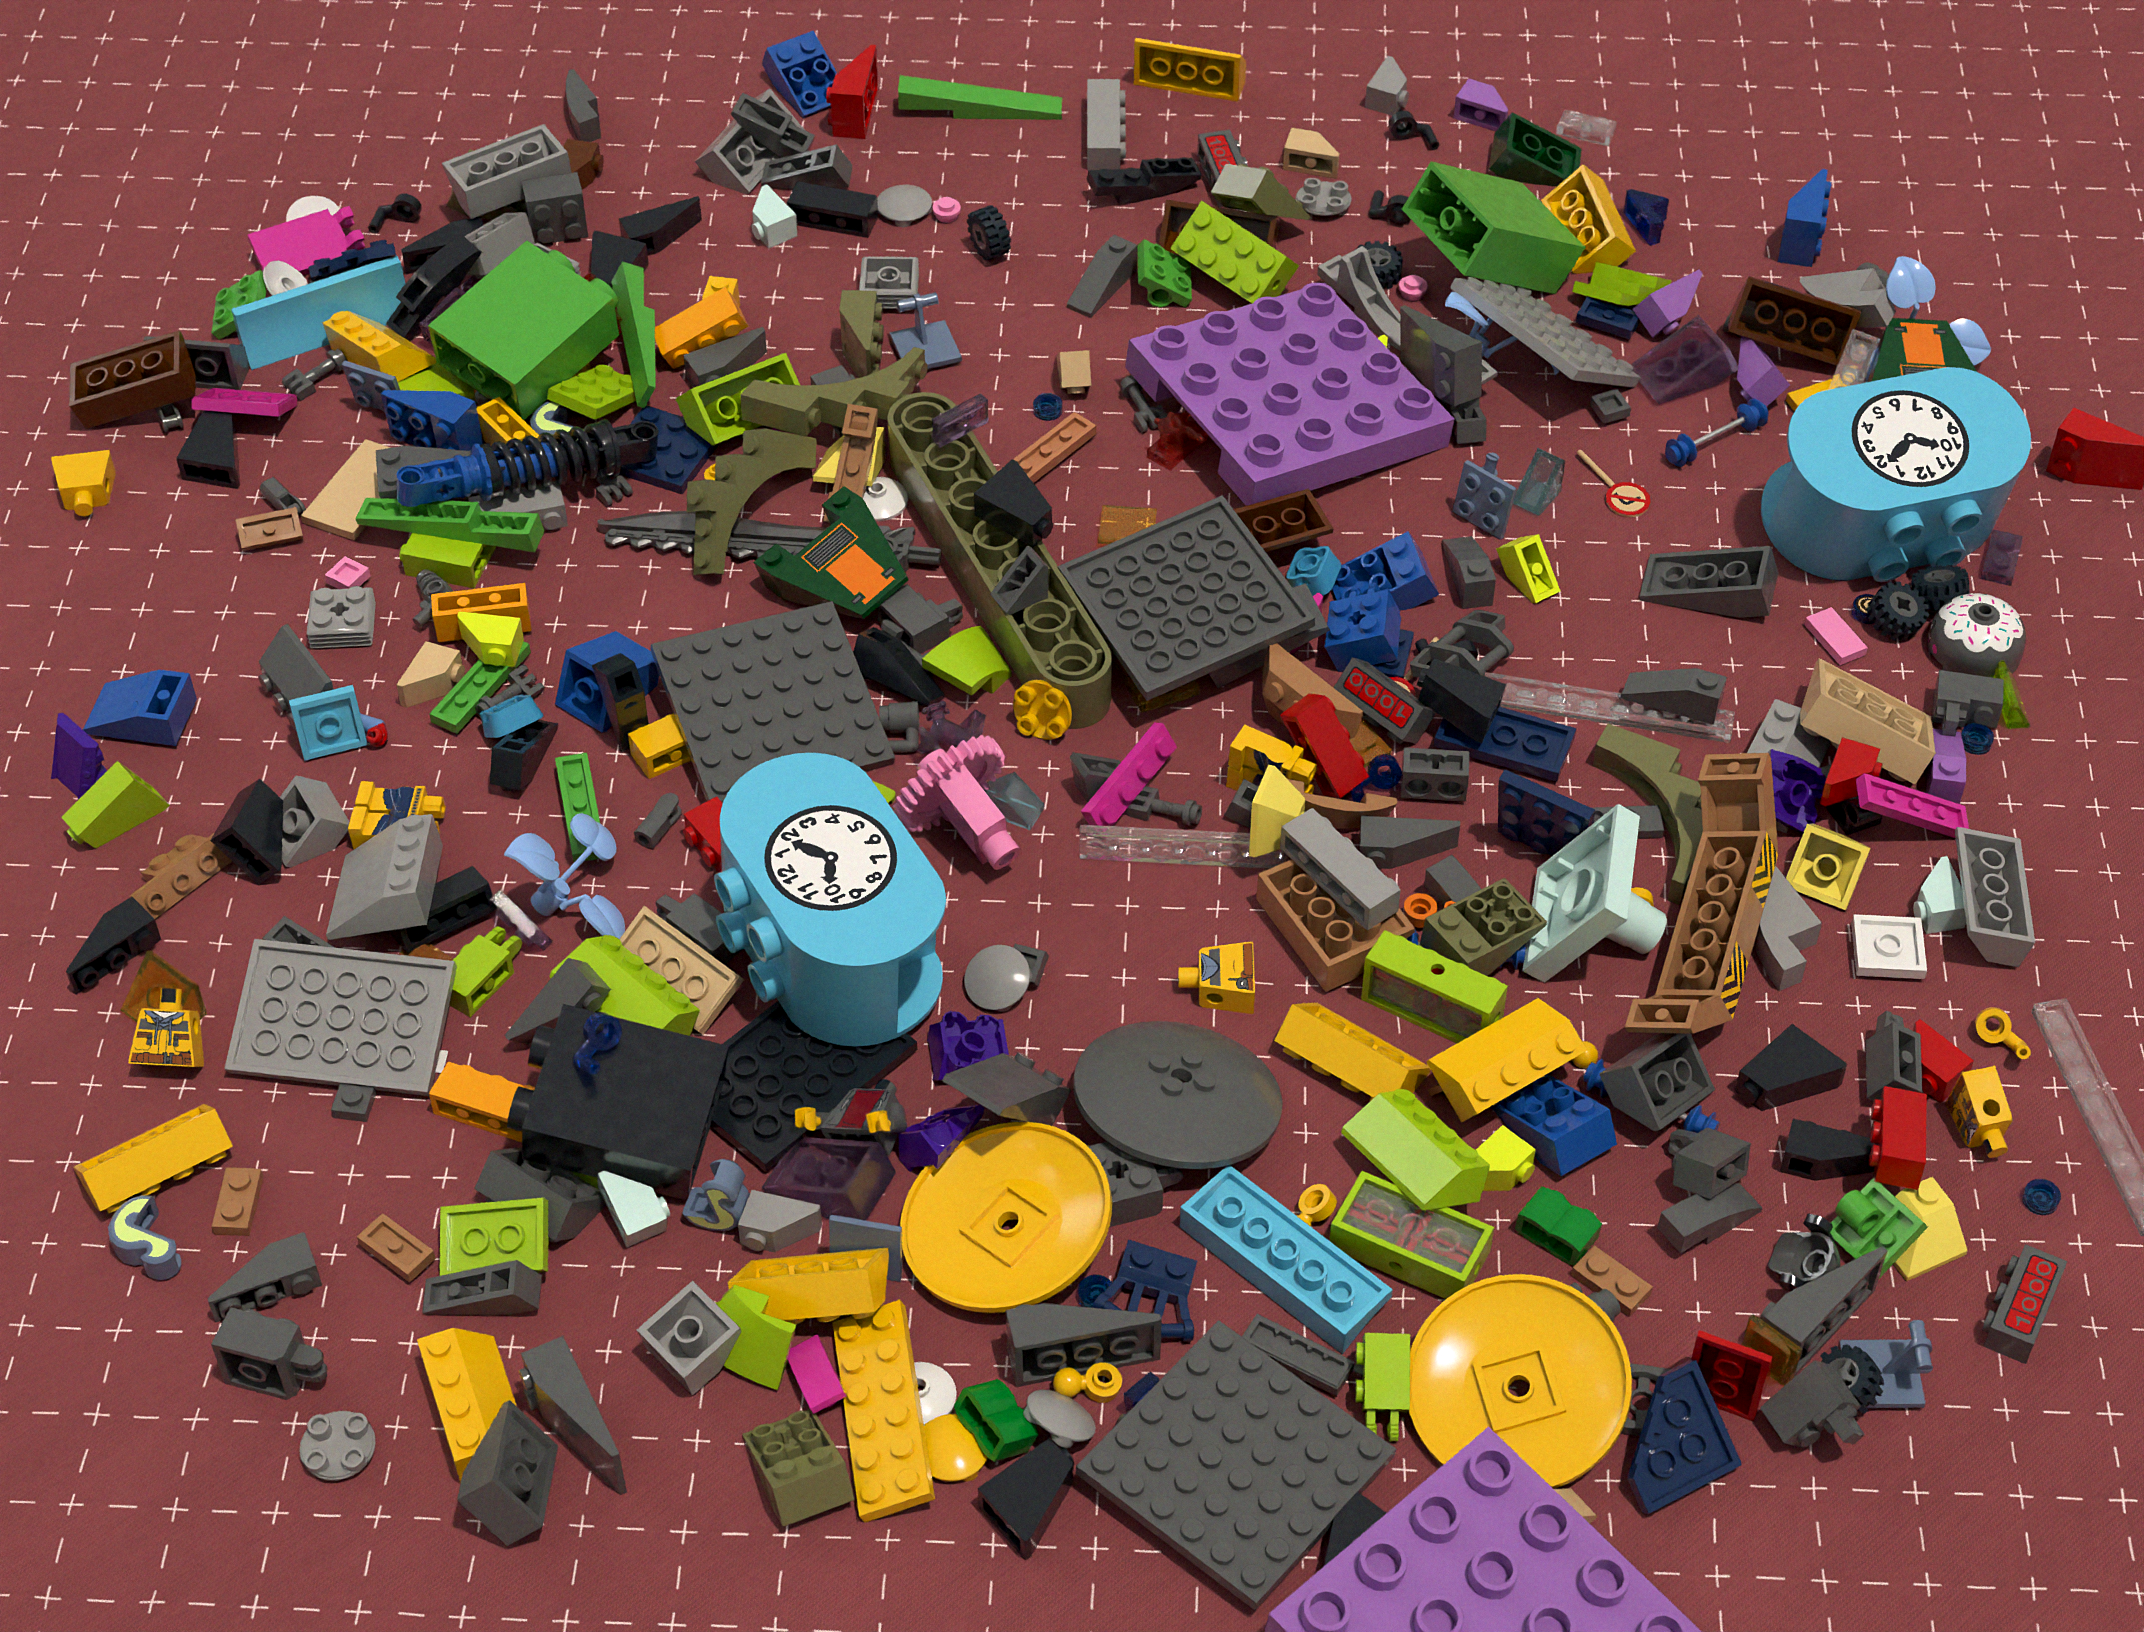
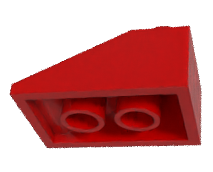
[826,45,879,139]
[2046,408,2144,490]
[1691,1330,1773,1422]

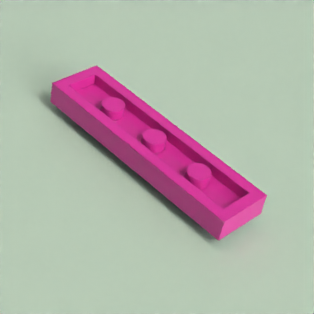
[1081,722,1177,836]
[1856,773,1969,838]

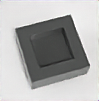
[1590,389,1631,424]
[1013,943,1049,987]
[331,1083,376,1122]

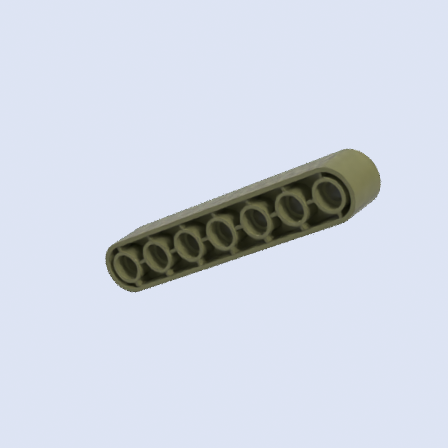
[887,392,1112,729]

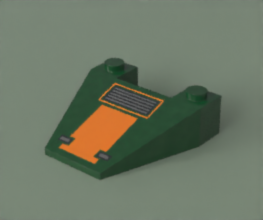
[1867,318,1977,382]
[753,486,909,619]

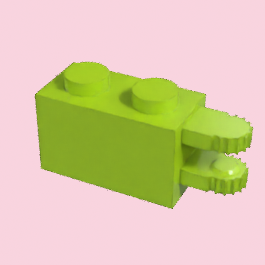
[449,926,523,1018]
[1355,1333,1410,1441]

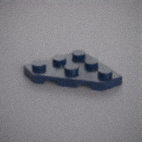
[308,240,396,281]
[1627,1360,1742,1514]

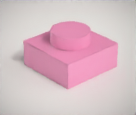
[325,556,371,589]

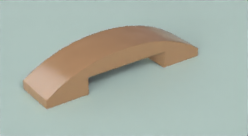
[823,404,878,523]
[1288,779,1397,829]

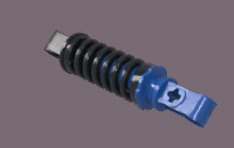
[397,419,658,507]

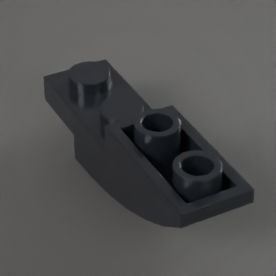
[1086,157,1202,204]
[386,235,482,341]

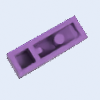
[1633,270,1702,337]
[1737,336,1790,407]
[1926,729,1966,804]

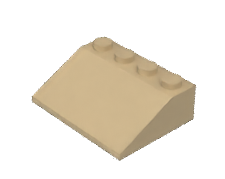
[1800,658,1936,784]

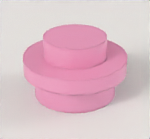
[933,197,961,223]
[1399,275,1427,301]

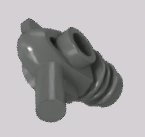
[412,570,453,628]

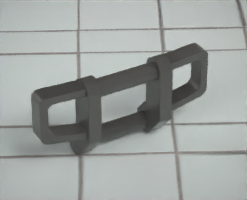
[1410,610,1514,678]

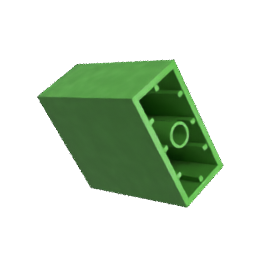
[1402,161,1586,294]
[428,240,619,420]

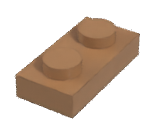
[235,507,303,551]
[212,1167,264,1236]
[357,1213,436,1282]
[1571,1245,1653,1317]

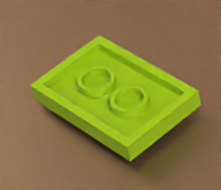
[547,365,636,420]
[440,1198,548,1276]

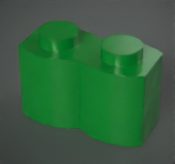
[1515,1186,1602,1266]
[954,1379,1038,1461]

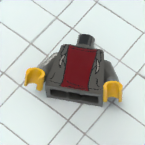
[795,1079,907,1155]

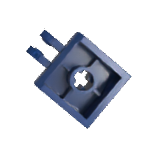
[1325,583,1401,672]

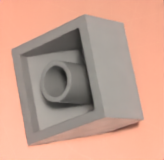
[280,775,350,868]
[637,1281,741,1396]

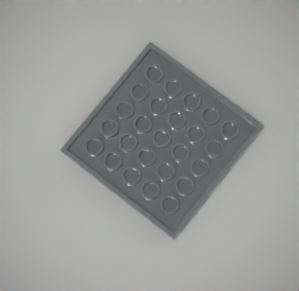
[1058,495,1315,701]
[651,601,895,803]
[1076,1320,1396,1610]

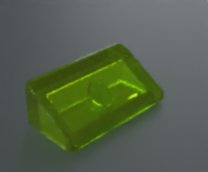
[1993,660,2030,729]

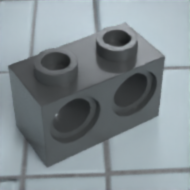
[1401,747,1469,801]

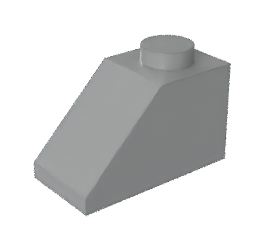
[1365,56,1409,116]
[738,1190,822,1252]

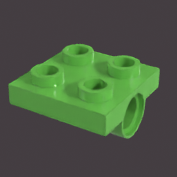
[1137,239,1192,308]
[211,270,267,340]
[1831,1178,1928,1279]

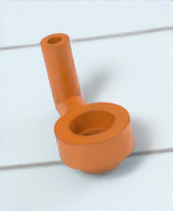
[1403,893,1456,928]

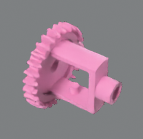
[893,735,1021,870]

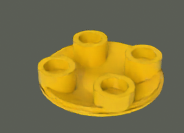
[1013,680,1072,740]
[924,1414,988,1482]

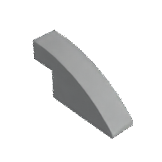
[1799,268,1896,328]
[1754,866,1822,991]

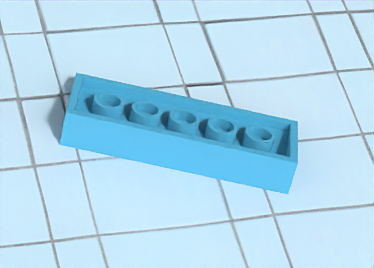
[231,255,406,370]
[1180,1165,1393,1355]

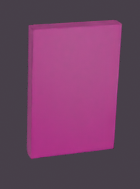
[192,388,297,416]

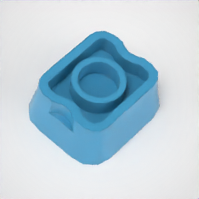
[1286,546,1341,596]
[479,695,544,738]

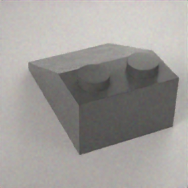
[457,1400,558,1546]

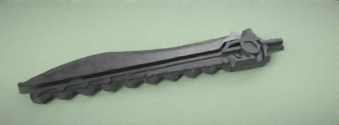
[598,511,942,571]

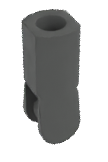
[155,402,184,433]
[260,477,306,515]
[634,793,682,848]

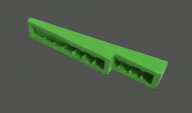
[898,75,1062,120]
[611,261,656,408]
[355,498,545,552]

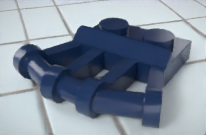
[1091,1239,1197,1342]

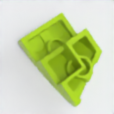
[1572,262,1671,306]
[398,361,476,402]
[922,626,1012,695]
[715,1284,796,1390]

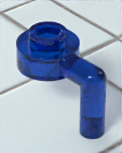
[1350,754,1402,803]
[573,1012,622,1075]

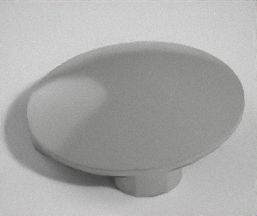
[1296,178,1351,215]
[877,185,932,227]
[964,945,1032,1012]
[1023,1390,1096,1448]
[300,1411,376,1481]

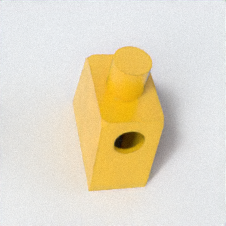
[51,450,116,516]

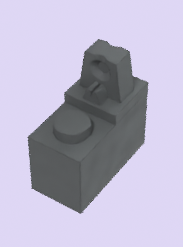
[877,584,963,654]
[1932,670,2004,736]
[1669,1127,1751,1199]
[1760,1360,1865,1447]

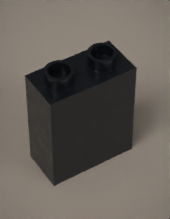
[507,1004,729,1201]

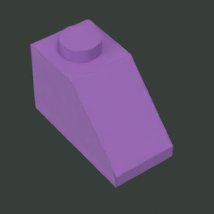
[1454,79,1508,132]

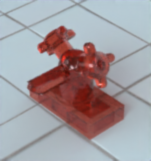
[1147,400,1209,471]

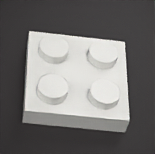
[1851,914,1927,979]

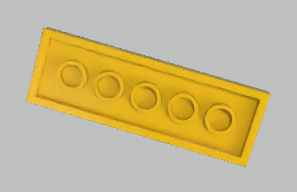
[833,1299,935,1522]

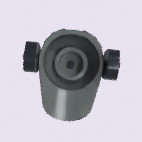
[1768,1213,1841,1292]

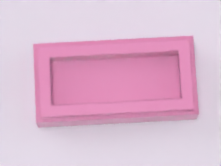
[1804,607,1868,665]

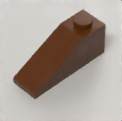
[563,139,604,190]

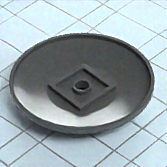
[1073,1021,1282,1169]

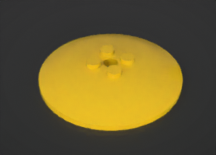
[900,1122,1112,1313]
[1409,1274,1632,1489]

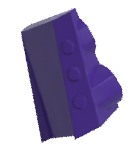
[51,713,107,800]
[1768,749,1827,834]
[927,1011,1009,1080]
[898,1104,985,1172]

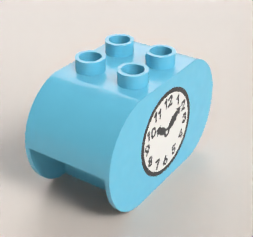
[1761,367,2031,582]
[714,753,946,1046]

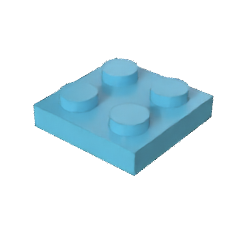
[289,685,368,761]

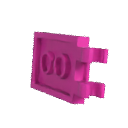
[248,206,365,276]

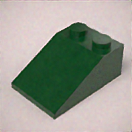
[1489,112,1582,187]

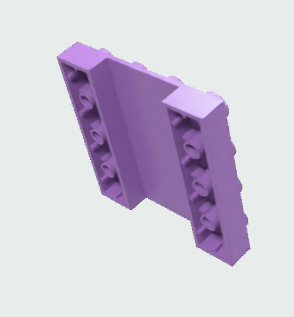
[1125,283,1455,506]
[1265,1427,1702,1632]

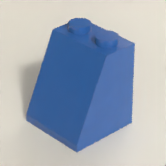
[555,631,660,733]

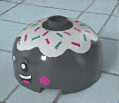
[1927,593,2026,678]

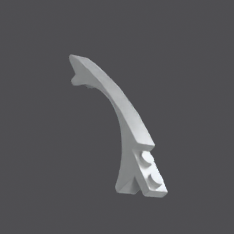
[1317,246,1498,385]

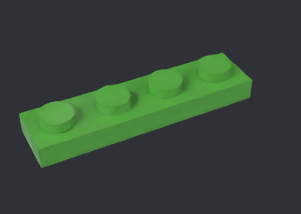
[429,641,531,734]
[555,752,600,862]

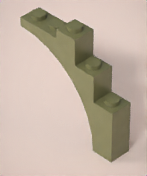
[741,347,928,436]
[687,428,817,576]
[1592,723,1703,905]

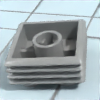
[859,257,919,309]
[307,586,376,648]

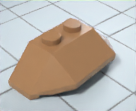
[1262,643,1364,739]

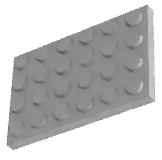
[1450,277,1641,387]
[225,939,457,1096]

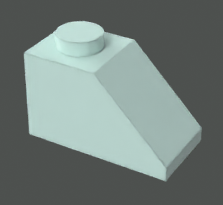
[751,184,798,248]
[1913,856,1966,934]
[598,1171,670,1247]

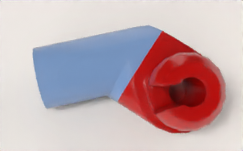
[360,713,388,747]

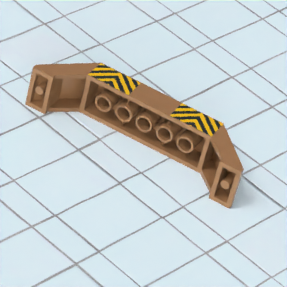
[1625,753,1778,1033]

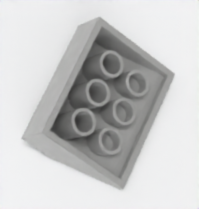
[326,814,443,940]

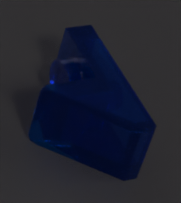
[1623,189,1669,246]

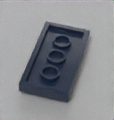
[1434,707,1577,782]

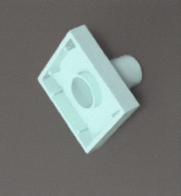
[1523,804,1667,983]

